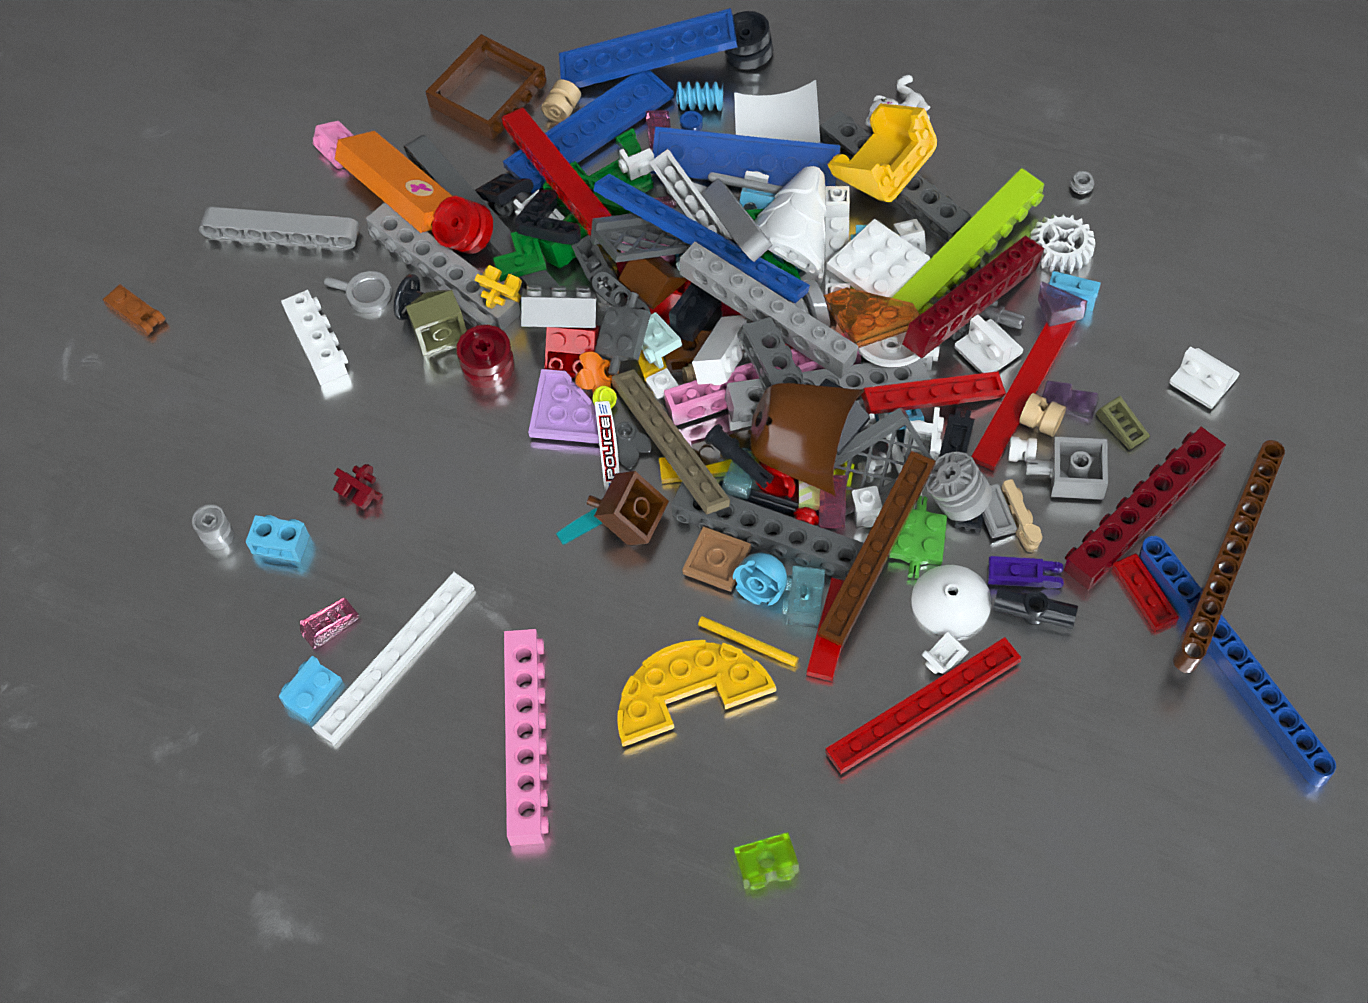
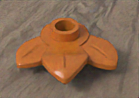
[575,352,619,393]

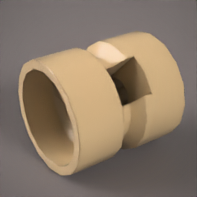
[541,80,581,123]
[1019,393,1066,437]

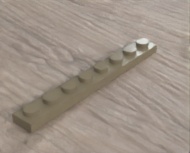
[612,369,730,515]

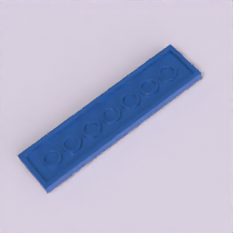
[559,8,738,88]
[503,70,674,194]
[650,127,841,189]

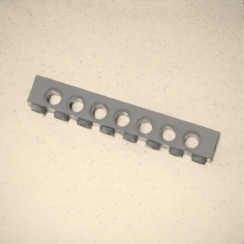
[366,202,521,330]
[680,242,858,378]
[725,358,929,422]

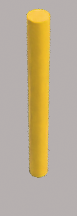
[698,616,799,667]

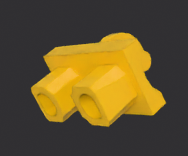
[474,265,522,309]

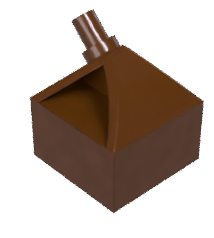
[587,471,669,545]

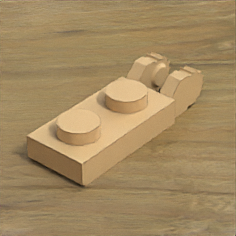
[1001,479,1043,553]

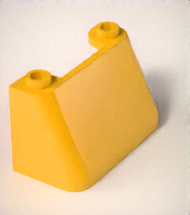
[828,103,937,202]

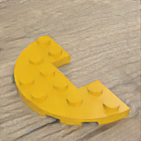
[617,640,776,747]

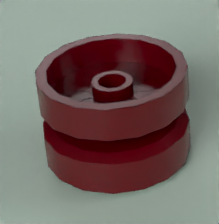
[457,324,515,388]

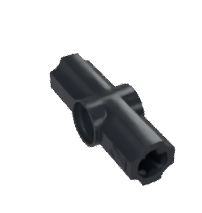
[993,586,1078,630]

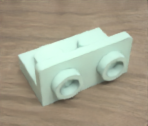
[641,312,682,369]

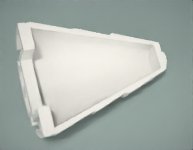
[736,166,827,287]

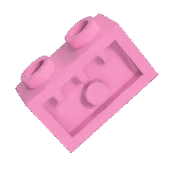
[313,121,354,169]

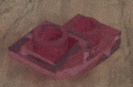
[645,110,671,149]
[819,475,847,529]

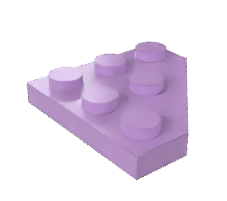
[528,369,599,443]

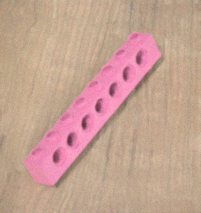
[664,331,861,426]
[504,629,549,846]

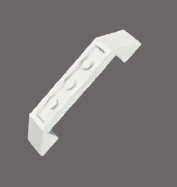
[825,186,850,306]

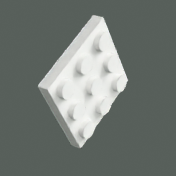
[827,219,930,308]

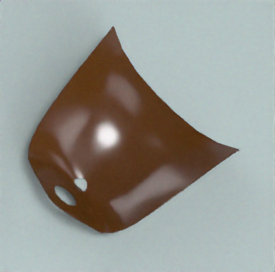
[751,383,864,497]

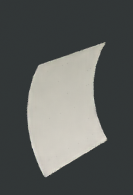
[734,80,820,143]

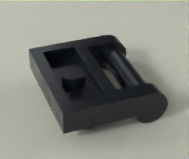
[475,174,534,205]

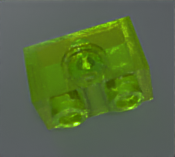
[734,832,799,889]

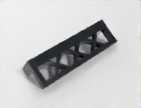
[669,282,721,342]

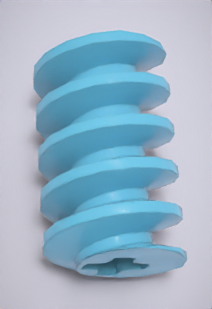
[676,81,723,111]

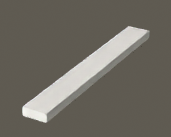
[312,572,474,746]

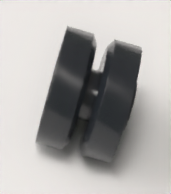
[725,11,774,70]

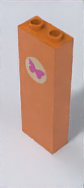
[335,131,452,233]

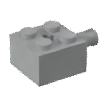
[1026,436,1108,500]

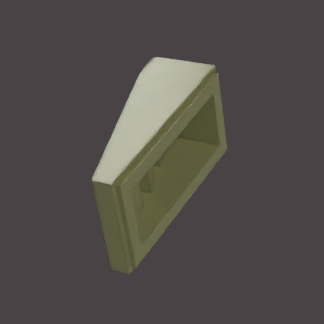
[1095,396,1150,450]

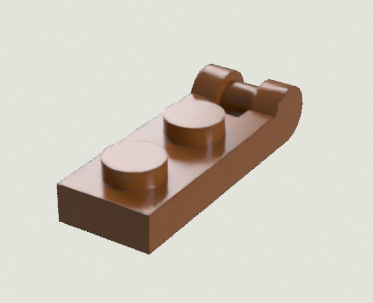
[103,284,166,336]

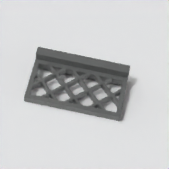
[590,208,691,262]
[834,408,933,516]

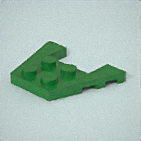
[570,128,654,194]

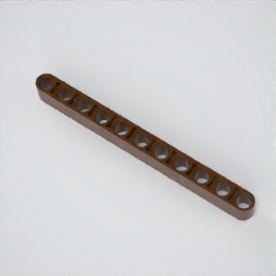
[1173,440,1285,673]

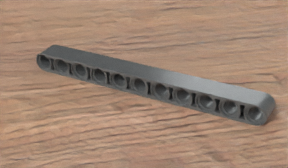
[403,134,559,289]

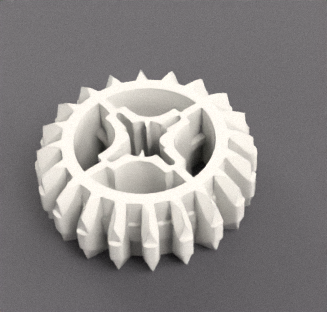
[1030,213,1095,274]

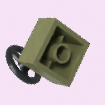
[393,274,467,356]

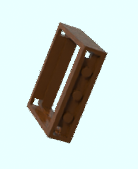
[425,34,547,140]

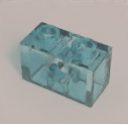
[782,566,825,628]

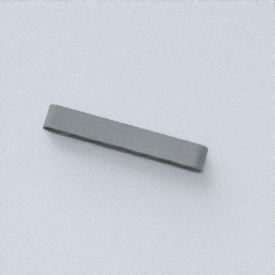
[701,178,772,262]
[199,207,360,249]

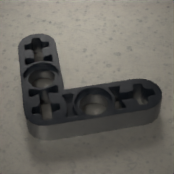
[515,190,581,245]

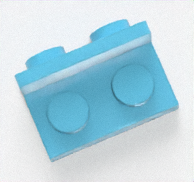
[1045,271,1101,311]
[279,656,343,723]

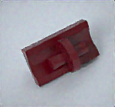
[333,464,383,509]

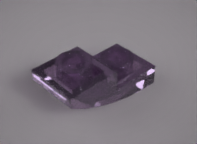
[1042,381,1099,419]

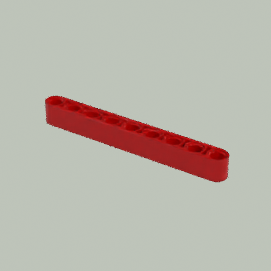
[501,107,612,237]

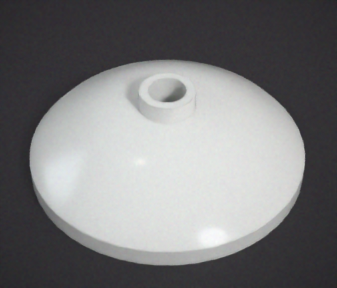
[854,307,920,367]
[911,565,992,639]

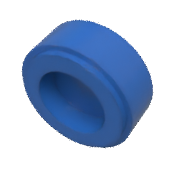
[680,111,703,131]

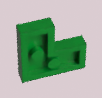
[493,232,546,282]

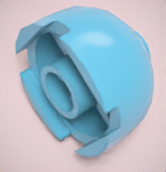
[733,552,787,606]

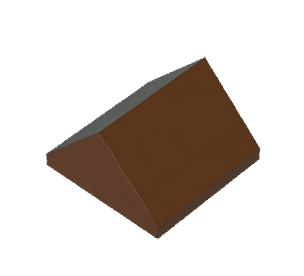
[618,256,688,309]

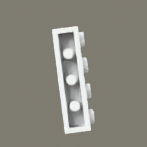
[281,290,348,385]
[692,315,751,385]

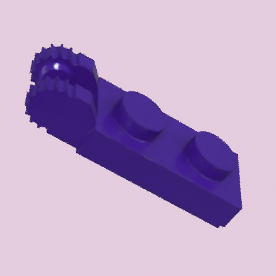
[988,556,1063,589]

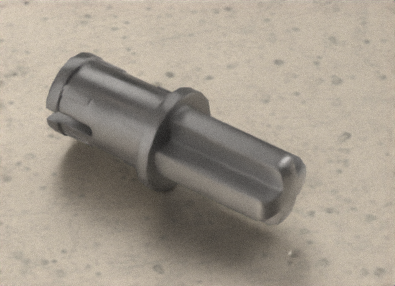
[978,305,1025,329]

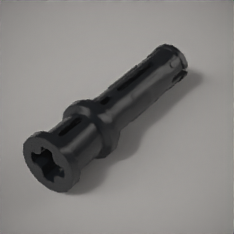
[704,424,774,489]

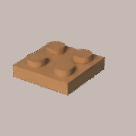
[682,527,751,592]

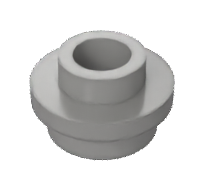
[1070,171,1094,194]

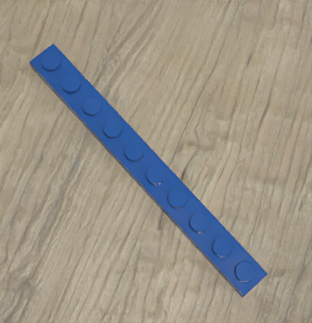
[594,174,810,303]

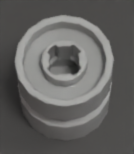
[192,505,234,551]

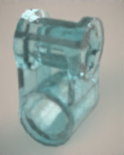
[722,448,756,500]

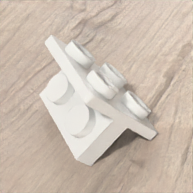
[954,315,1023,373]
[1169,346,1239,409]
[902,407,944,460]

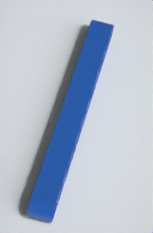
[1139,536,1336,787]

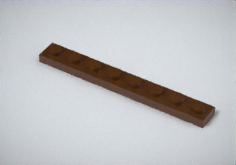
[818,451,936,647]

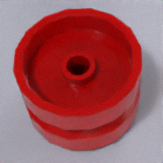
[432,196,493,254]

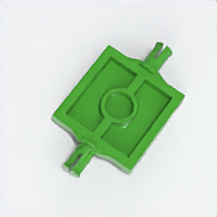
[889,496,947,579]

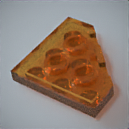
[824,287,920,348]

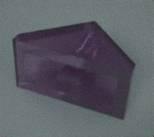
[1038,281,1088,327]

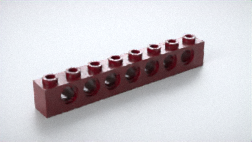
[902,235,1045,359]
[1064,426,1226,590]

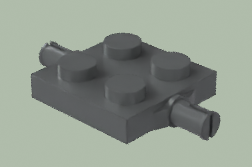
[595,292,651,375]

